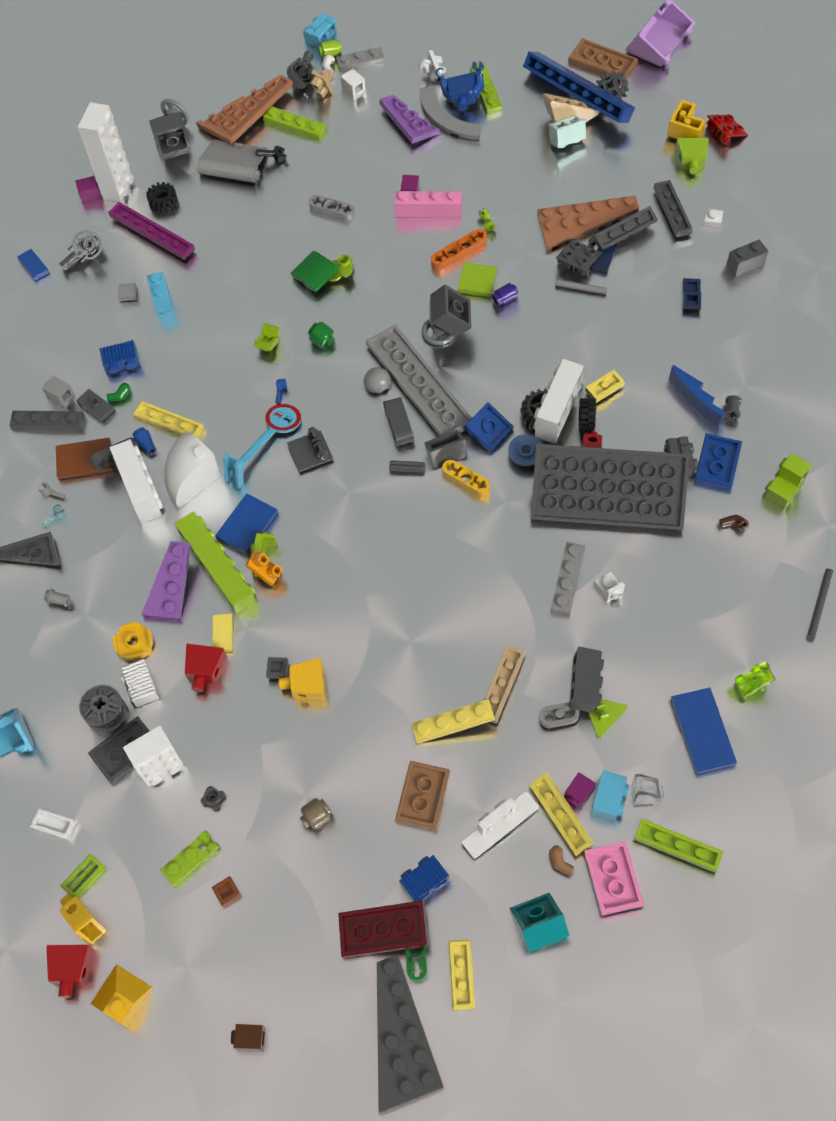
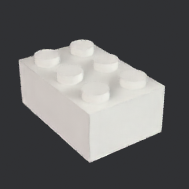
[123,726,184,787]

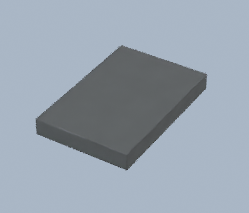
[88,716,149,785]

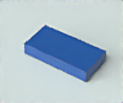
[17,249,50,281]

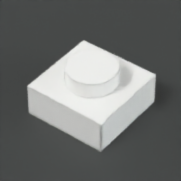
[703,208,723,228]

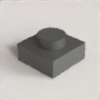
[266,657,289,679]

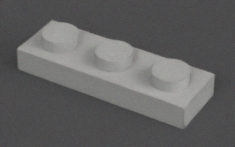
[336,47,385,72]

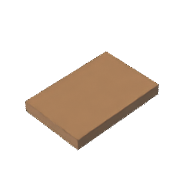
[395,761,450,831]

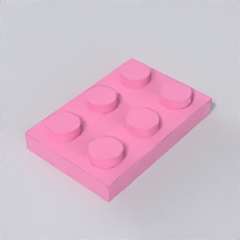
[584,841,644,916]

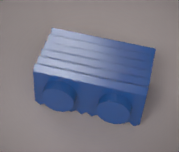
[99,340,141,374]
[399,855,449,902]

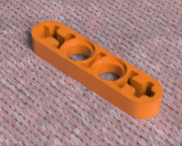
[431,229,487,270]

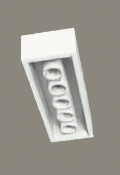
[78,102,133,203]

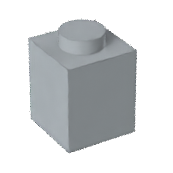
[42,376,74,407]

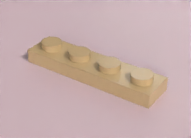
[484,645,526,724]

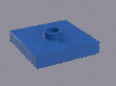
[463,402,514,453]

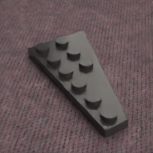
[377,955,444,1113]

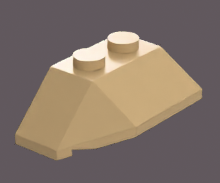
[542,93,600,123]

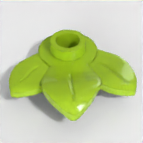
[329,255,353,282]

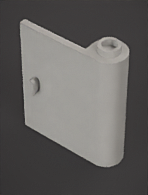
[197,139,268,183]

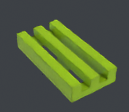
[60,853,107,898]

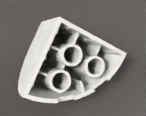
[164,432,221,510]

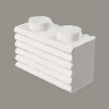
[120,659,159,707]

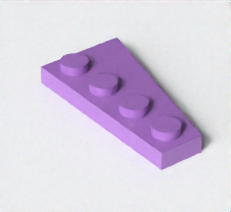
[379,95,440,143]
[141,541,191,620]

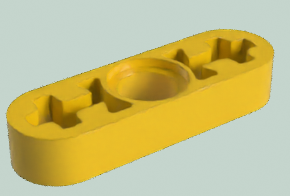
[442,460,490,497]

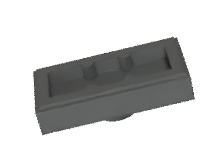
[76,389,115,422]

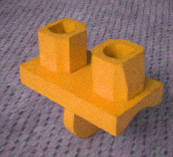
[245,550,283,586]

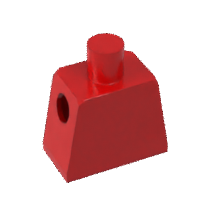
[185,643,227,692]
[46,945,94,998]

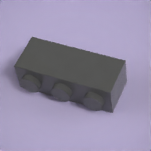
[569,646,604,713]

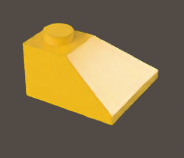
[90,964,153,1027]

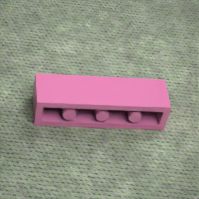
[395,191,462,218]

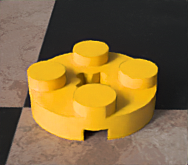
[113,622,153,661]

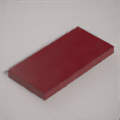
[338,900,428,958]

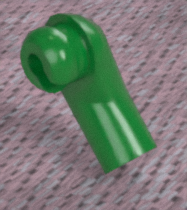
[107,383,131,403]

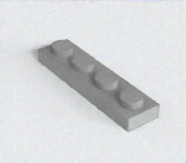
[550,542,585,616]

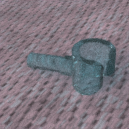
[42,504,65,528]

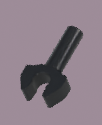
[256,146,287,162]

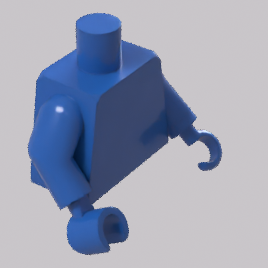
[436,61,484,111]

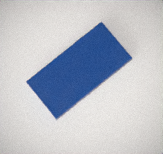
[671,687,737,774]

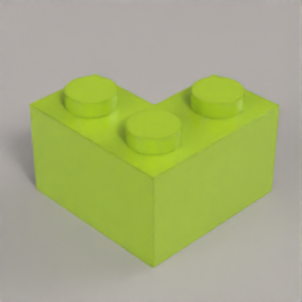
[764,453,812,510]

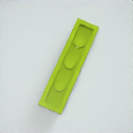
[470,63,502,114]
[263,106,327,140]
[634,819,723,873]

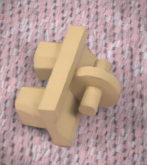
[310,69,334,98]

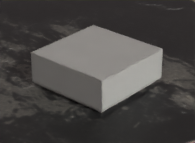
[118,283,137,301]

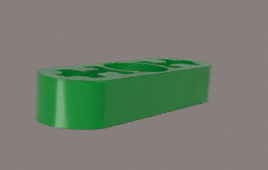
[405,947,427,982]

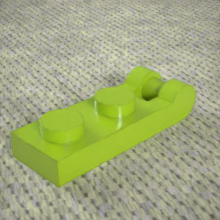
[160,830,220,887]

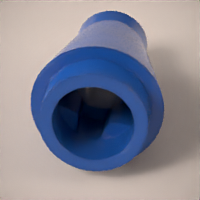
[132,427,156,455]

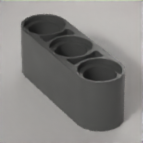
[383,397,414,446]

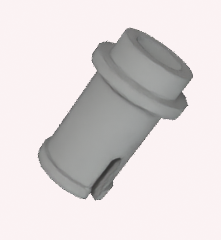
[44,589,70,607]

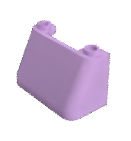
[625,0,696,67]

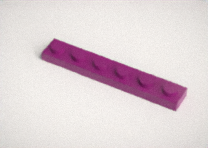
[108,202,195,260]

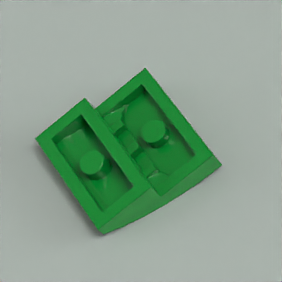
[290,250,339,292]

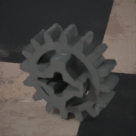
[596,70,629,100]

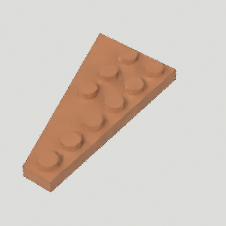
[196,75,293,144]
[537,195,639,252]

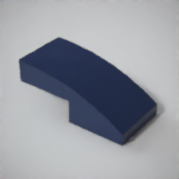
[682,278,701,310]

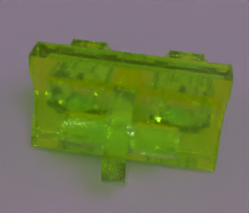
[735,662,776,699]

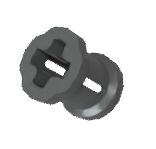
[725,395,742,420]

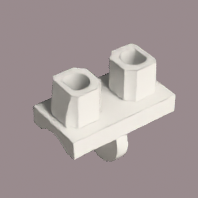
[419,50,446,82]

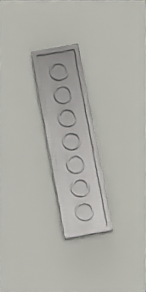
[366,324,472,436]

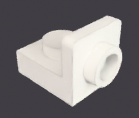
[594,572,625,602]

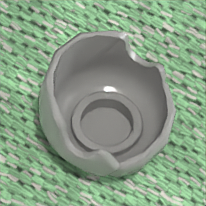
[363,367,392,394]

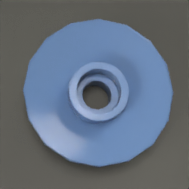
[508,434,543,466]

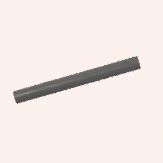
[807,568,833,639]

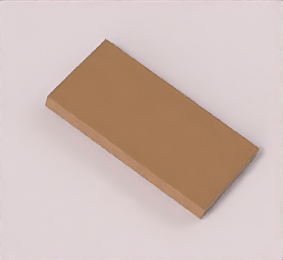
[568,38,638,80]

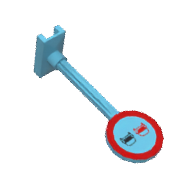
[222,404,301,489]

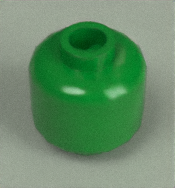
[308,322,335,348]

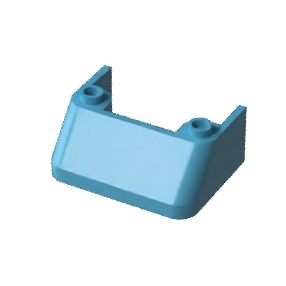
[0,708,33,756]

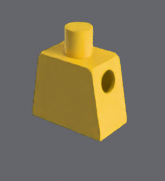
[279,658,326,700]
[59,894,107,946]

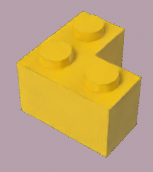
[667,99,706,139]

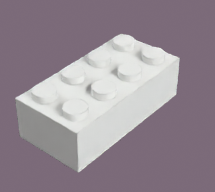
[533,359,584,444]
[109,439,163,524]

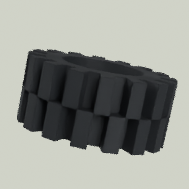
[146,182,178,213]
[579,398,596,431]

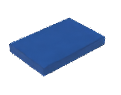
[694,433,742,491]
[215,493,278,555]

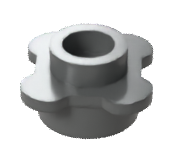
[201,786,225,810]

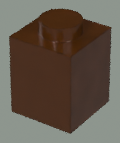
[231,1024,266,1052]

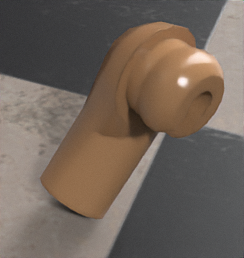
[549,845,574,876]

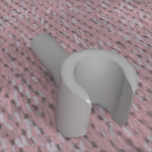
[38,482,65,499]

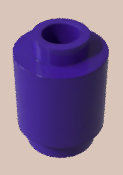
[492,283,518,307]

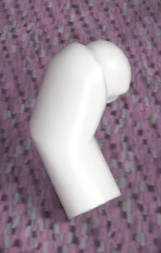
[321,54,335,73]

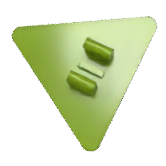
[588,699,628,738]

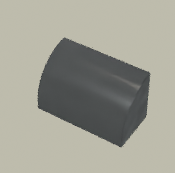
[424,430,468,469]

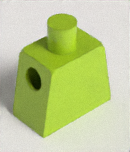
[675,138,709,174]

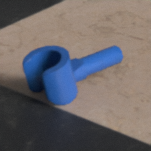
[275,379,287,404]

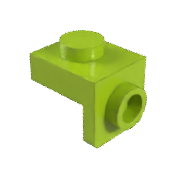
[254,323,280,351]
[250,532,277,553]

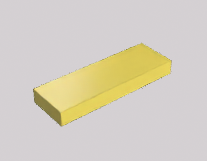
[448,940,475,1011]

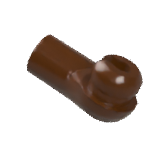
[719,514,749,530]

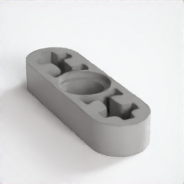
[309,195,355,220]

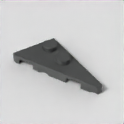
[0,531,60,566]

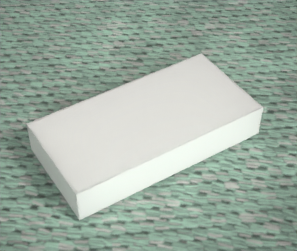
[30,807,78,841]

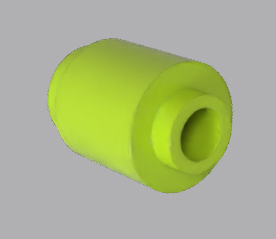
[318,39,342,58]

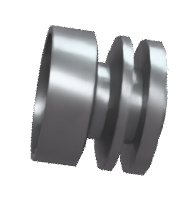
[79,685,130,737]

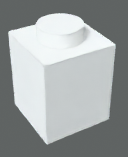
[341,69,366,98]

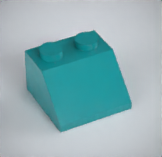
[510,892,569,952]

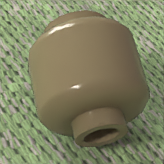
[300,798,332,830]

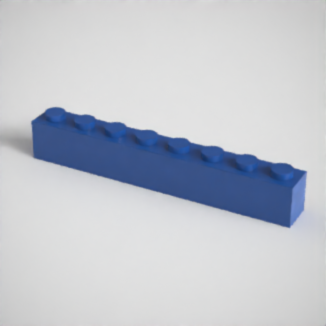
[523,51,635,123]

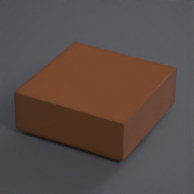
[211,876,241,907]

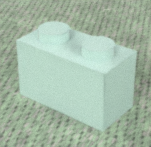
[549,115,586,148]

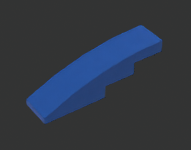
[669,365,726,427]

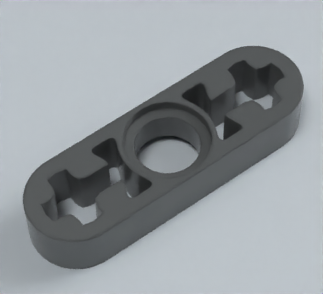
[90,437,139,470]

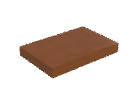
[56,437,113,480]

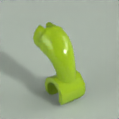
[478,208,496,232]

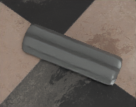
[389,460,425,473]

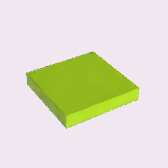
[457,262,497,297]

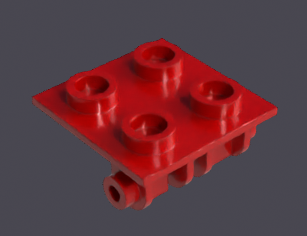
[706,114,748,145]

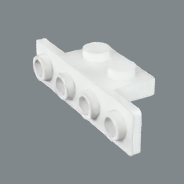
[462,792,539,859]

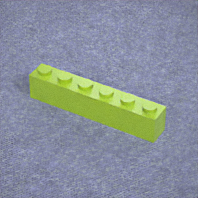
[174,511,256,614]

